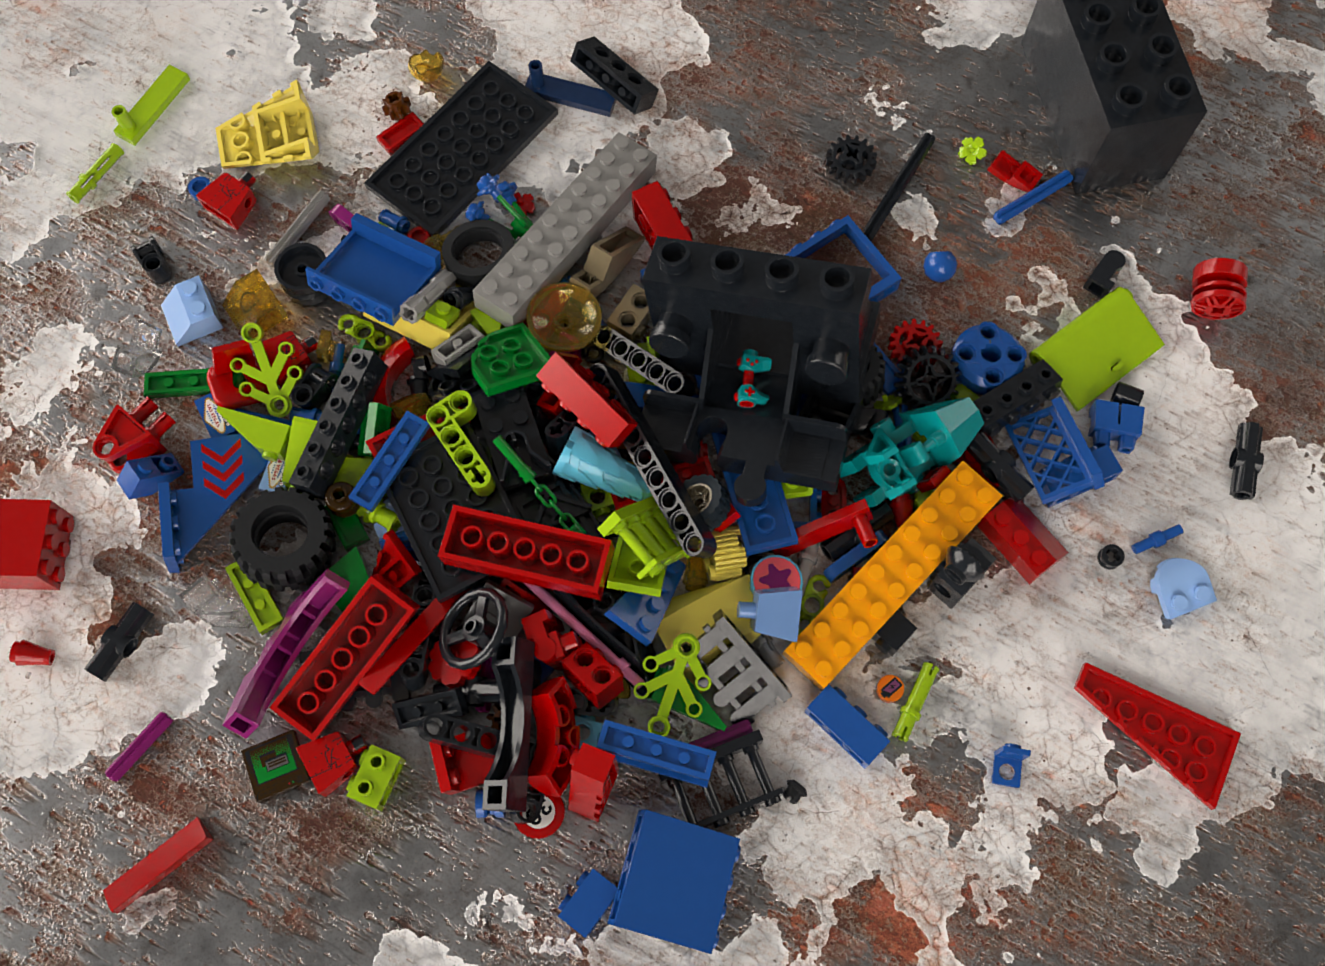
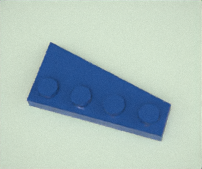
[604,560,687,646]

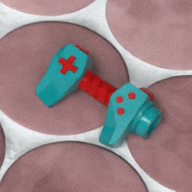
[734,349,772,408]

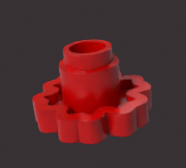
[428,641,481,688]

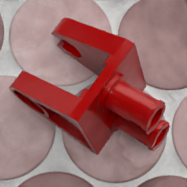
[92,397,176,474]

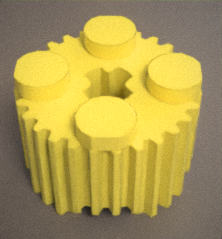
[703,525,747,582]

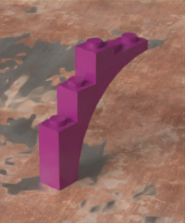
[222,569,350,739]

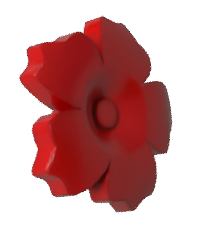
[512,192,536,216]

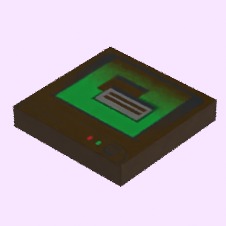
[241,729,311,803]

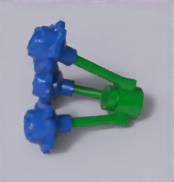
[465,173,533,240]

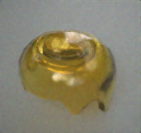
[408,49,444,83]

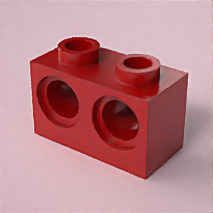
[561,642,624,710]

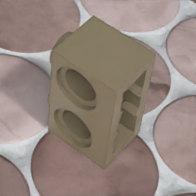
[607,283,651,343]

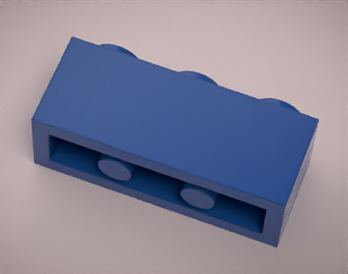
[1038,444,1123,508]
[805,684,890,769]

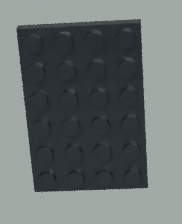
[386,422,519,603]

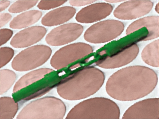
[492,435,587,534]

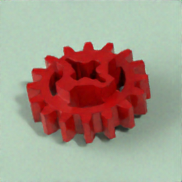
[888,319,943,372]

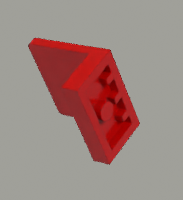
[429,726,494,795]

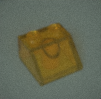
[222,269,289,338]

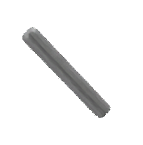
[265,190,330,267]

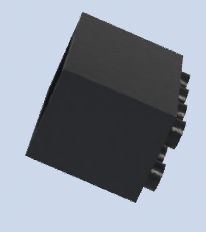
[1021,0,1207,195]

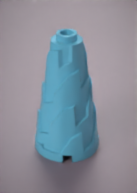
[552,426,652,501]

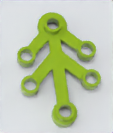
[230,323,304,417]
[633,633,712,737]

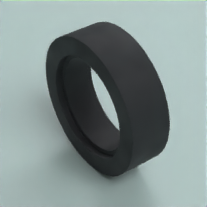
[442,220,515,287]

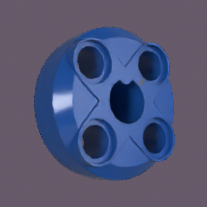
[950,321,1027,395]

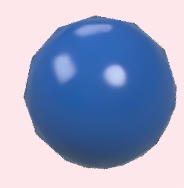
[923,251,958,283]

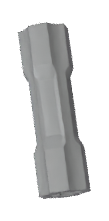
[399,268,457,324]

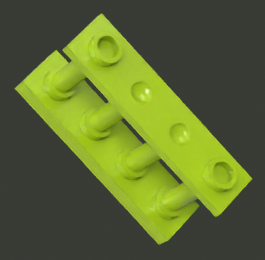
[597,496,701,580]

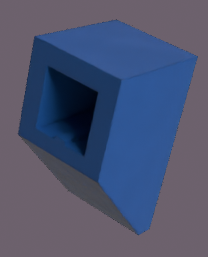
[116,453,184,500]

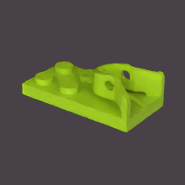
[607,519,673,597]

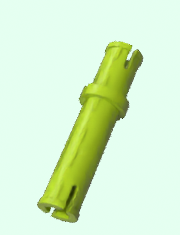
[66,143,124,204]
[892,662,939,742]

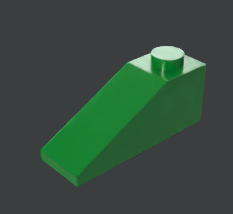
[646,665,726,731]

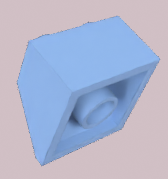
[161,275,224,347]

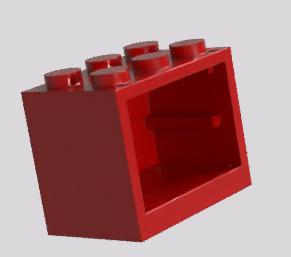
[0,499,74,590]

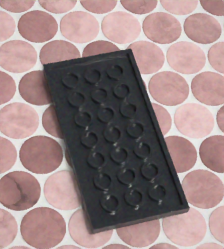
[364,61,558,239]

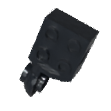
[927,538,997,609]

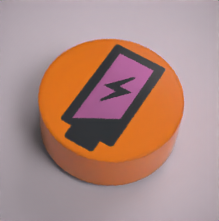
[876,675,904,703]

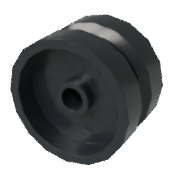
[274,243,329,306]

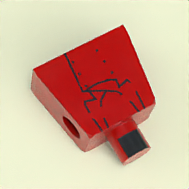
[196,171,257,230]
[262,331,320,388]
[296,731,368,797]

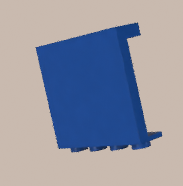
[305,213,441,326]
[607,809,741,954]

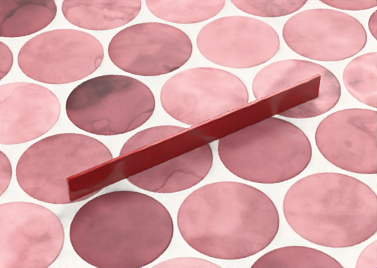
[358,587,472,695]

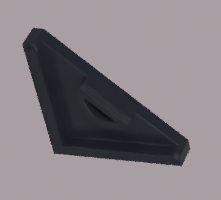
[534,492,593,528]

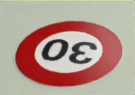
[514,786,565,839]

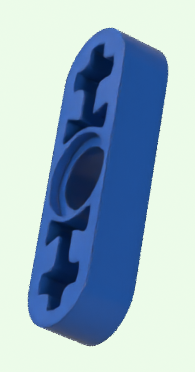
[823,529,889,584]

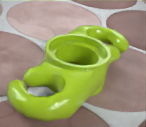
[338,314,392,352]
[798,574,831,635]

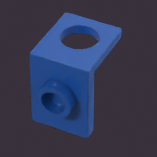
[992,743,1031,788]

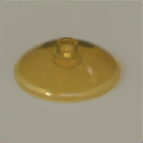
[526,282,602,352]

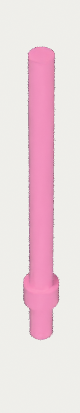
[522,582,645,689]

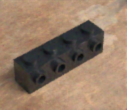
[973,359,1063,437]

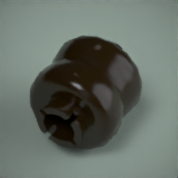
[325,481,360,518]

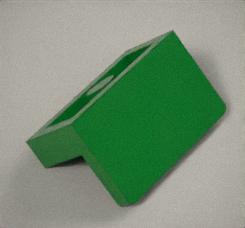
[358,402,392,457]

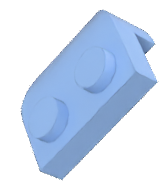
[1150,558,1217,620]

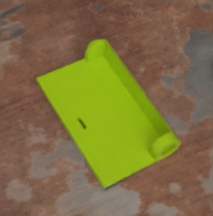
[1029,287,1165,411]

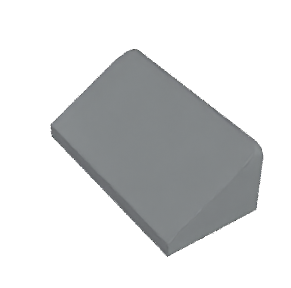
[431,324,485,366]

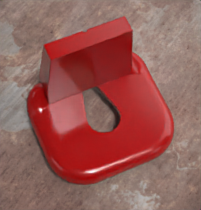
[207,340,270,410]

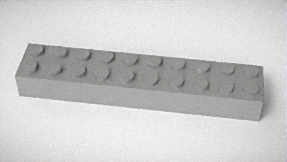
[473,132,657,327]

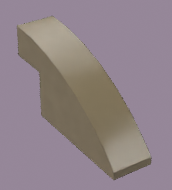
[565,226,646,305]

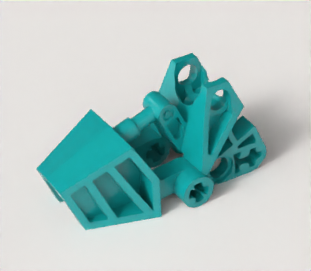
[840,397,984,508]

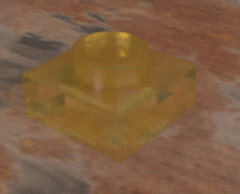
[316,329,336,363]

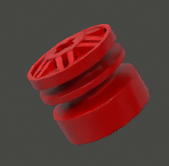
[1191,258,1248,320]

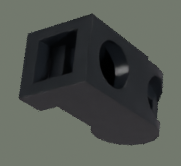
[1083,250,1126,299]

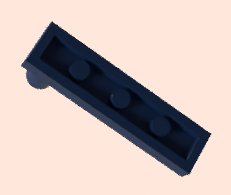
[525,60,617,117]

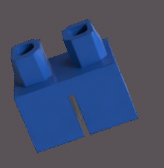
[1088,399,1145,454]

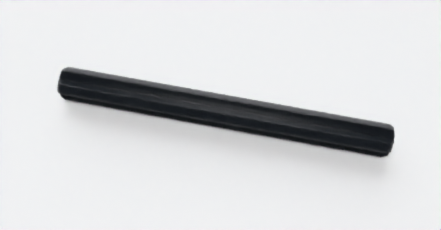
[862,133,935,241]

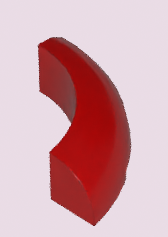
[372,337,415,426]
[528,676,580,797]

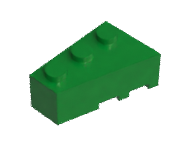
[315,546,371,613]

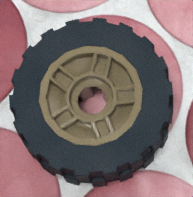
[673,474,731,532]

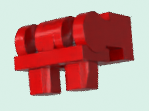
[521,609,585,671]

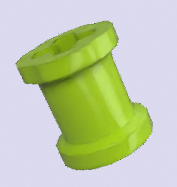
[369,502,401,533]

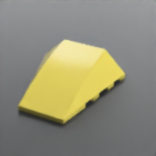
[215,80,320,169]
[657,574,761,694]

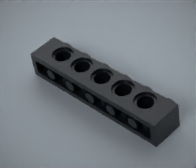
[289,347,388,500]

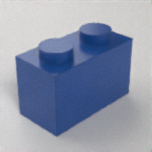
[558,869,617,938]

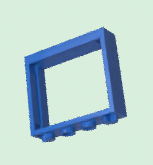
[786,215,902,302]

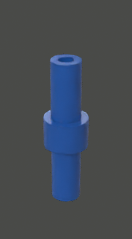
[329,343,345,393]
[1131,524,1184,554]

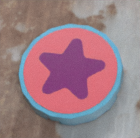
[749,555,803,594]

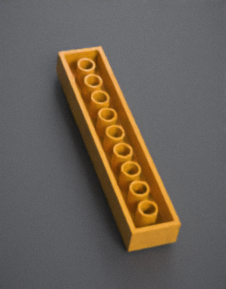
[782,461,1003,691]

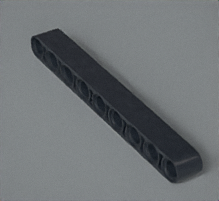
[589,363,717,559]

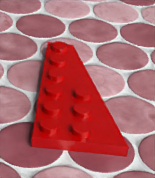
[1074,663,1241,810]

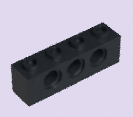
[570,36,659,115]

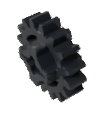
[826,135,877,184]

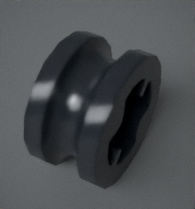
[1097,544,1125,570]

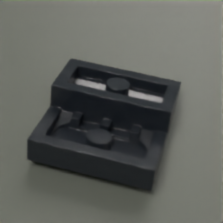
[427,344,478,382]

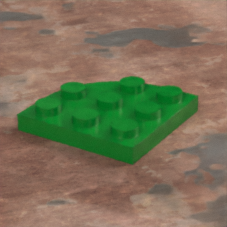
[471,322,551,397]

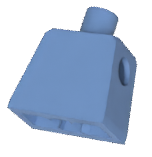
[737,586,803,642]

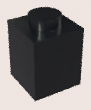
[872,610,917,656]

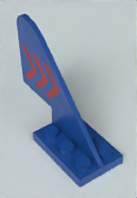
[158,434,269,573]

